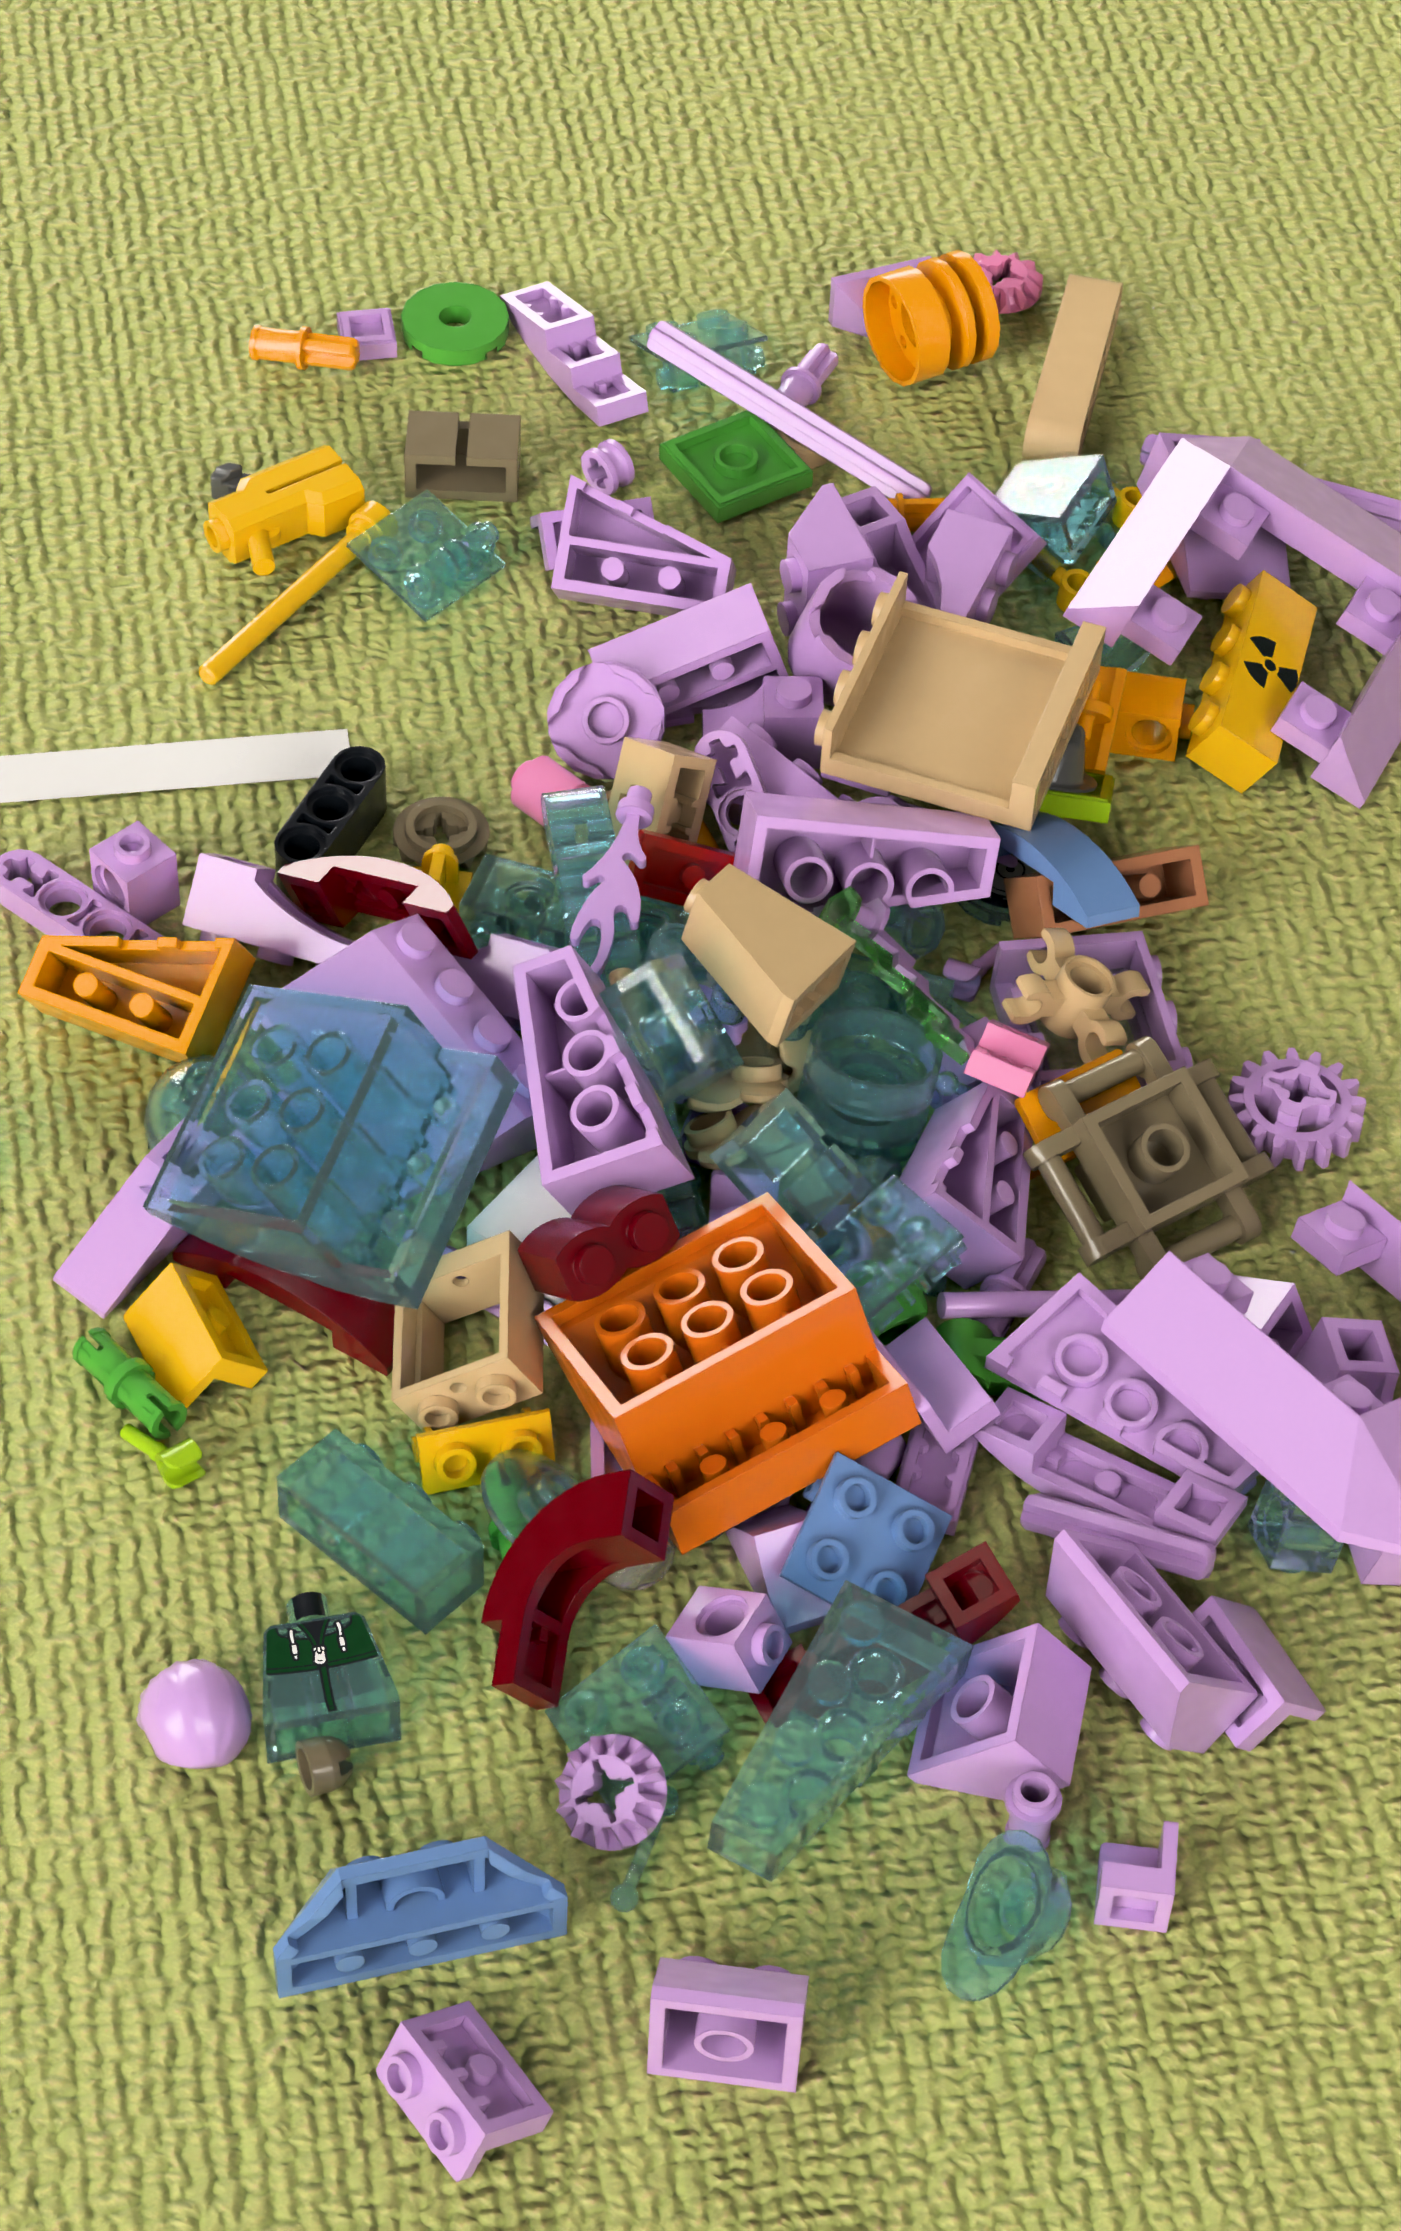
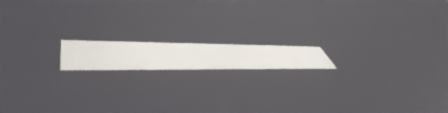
[0,729,350,803]

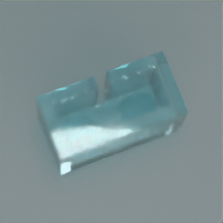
[709,1088,874,1243]

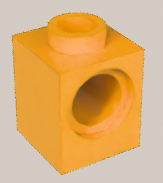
[1110,671,1195,762]

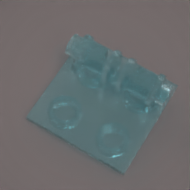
[629,309,768,393]
[346,489,506,622]
[815,1175,967,1333]
[545,1624,730,1813]

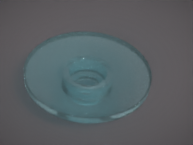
[481,1449,579,1544]

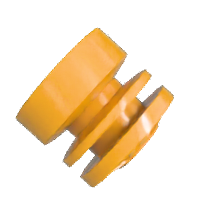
[862,249,1000,387]

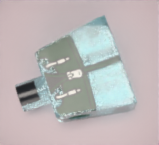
[263,1592,401,1764]

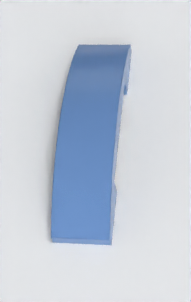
[989,811,1140,929]

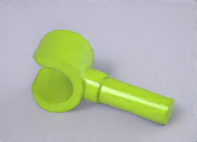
[120,1423,206,1489]

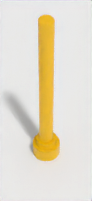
[199,501,398,685]

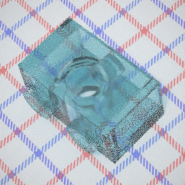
[599,952,745,1106]

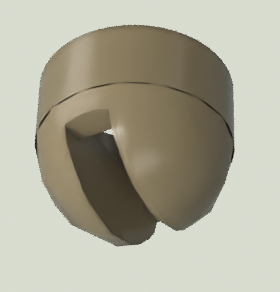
[295,1736,353,1797]

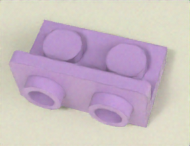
[376,2001,554,2182]

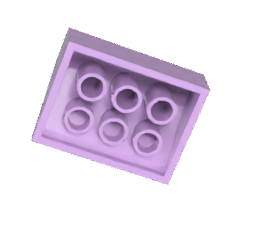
[251,914,537,1204]

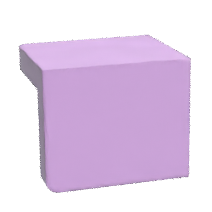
[1094,1821,1179,1933]

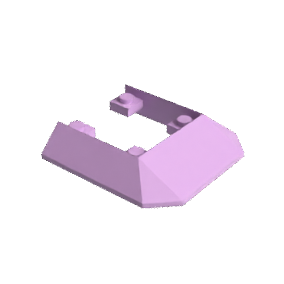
[1062,436,1401,809]
[1100,1180,1401,1556]

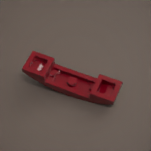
[277,856,479,960]
[172,1210,395,1376]
[748,1541,1021,1738]

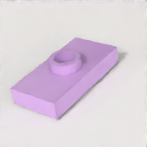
[896,1422,979,1536]

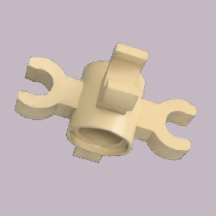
[1001,928,1151,1064]

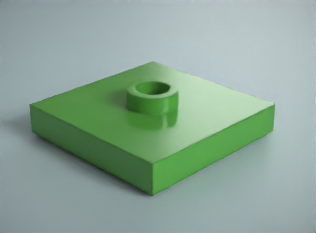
[659,410,813,523]

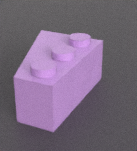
[551,475,737,616]
[588,583,788,728]
[877,1082,1033,1290]

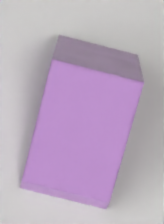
[725,1504,841,1634]

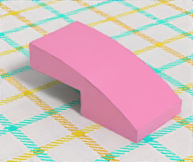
[963,1019,1051,1098]

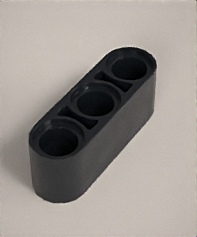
[274,746,387,902]

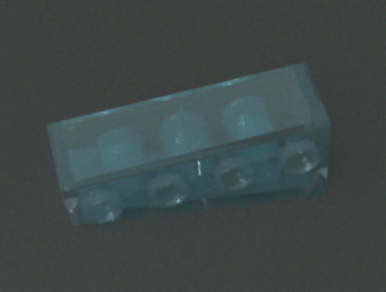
[707,1580,974,1882]

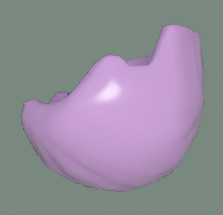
[136,1659,252,1769]

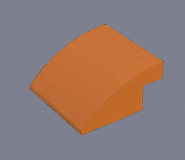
[534,1192,921,1555]

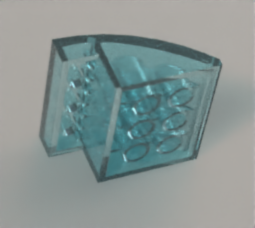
[143,984,519,1310]

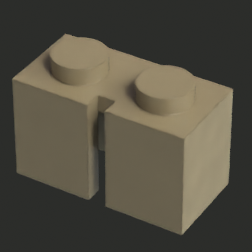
[404,410,521,502]

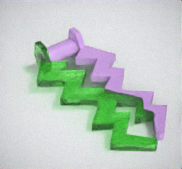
[818,886,974,1065]

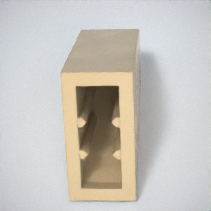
[681,863,856,1048]

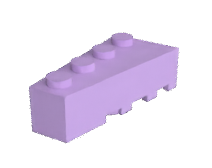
[733,791,1001,917]
[512,945,695,1216]

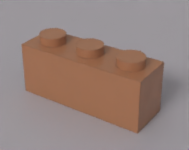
[1004,845,1209,939]

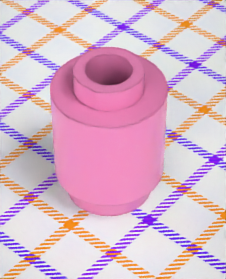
[511,756,600,839]

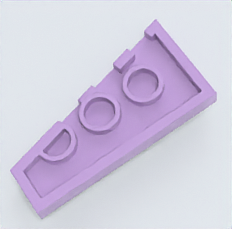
[984,1272,1260,1493]

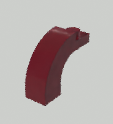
[481,1469,674,1710]

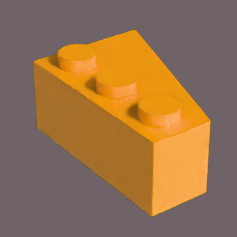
[18,935,256,1073]

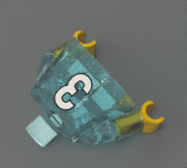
[990,455,1142,612]

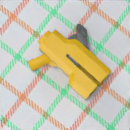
[203,445,365,576]

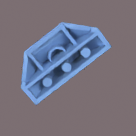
[273,1836,568,1998]

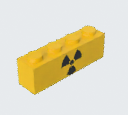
[1186,570,1318,794]

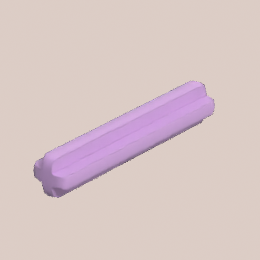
[1020,1493,1217,1580]

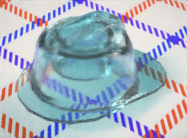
[941,1830,1072,2001]

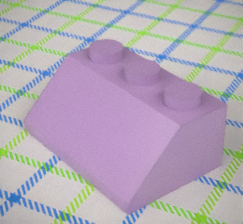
[1045,1529,1259,1754]

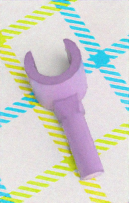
[939,943,998,1002]

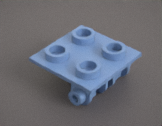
[779,1452,952,1623]

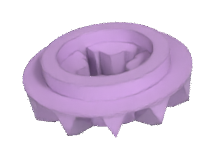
[554,1734,667,1851]

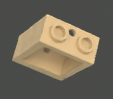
[391,1230,544,1431]

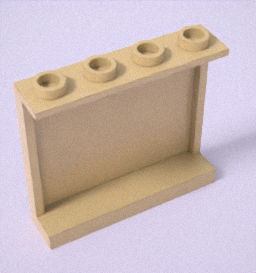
[814,571,1106,831]

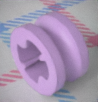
[581,438,635,495]

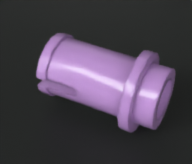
[1004,1771,1063,1856]

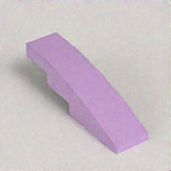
[500,281,649,427]

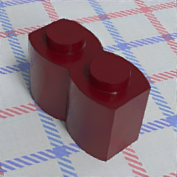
[517,1185,680,1302]

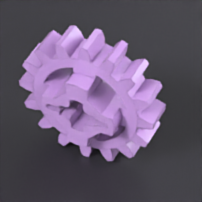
[1228,1048,1366,1171]

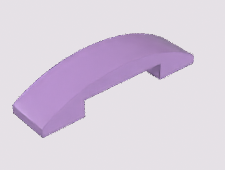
[974,1387,1248,1547]

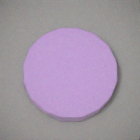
[547,661,665,779]

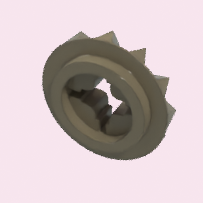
[393,797,490,870]

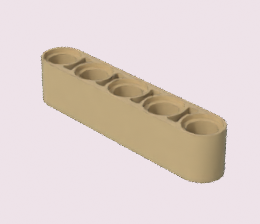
[1022,274,1123,468]

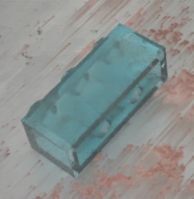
[276,1428,484,1635]

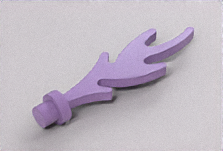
[570,785,654,977]

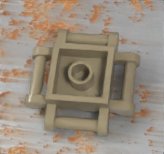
[1022,1036,1275,1280]

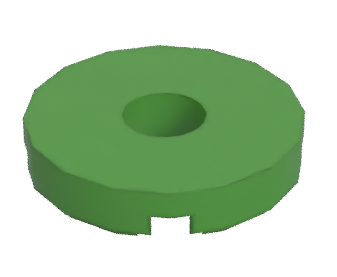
[401,282,509,366]

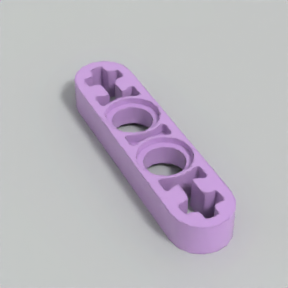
[0,849,164,940]

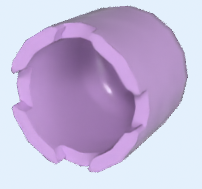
[788,567,917,706]

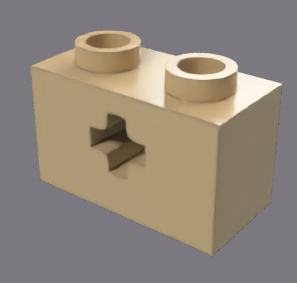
[596,737,717,866]

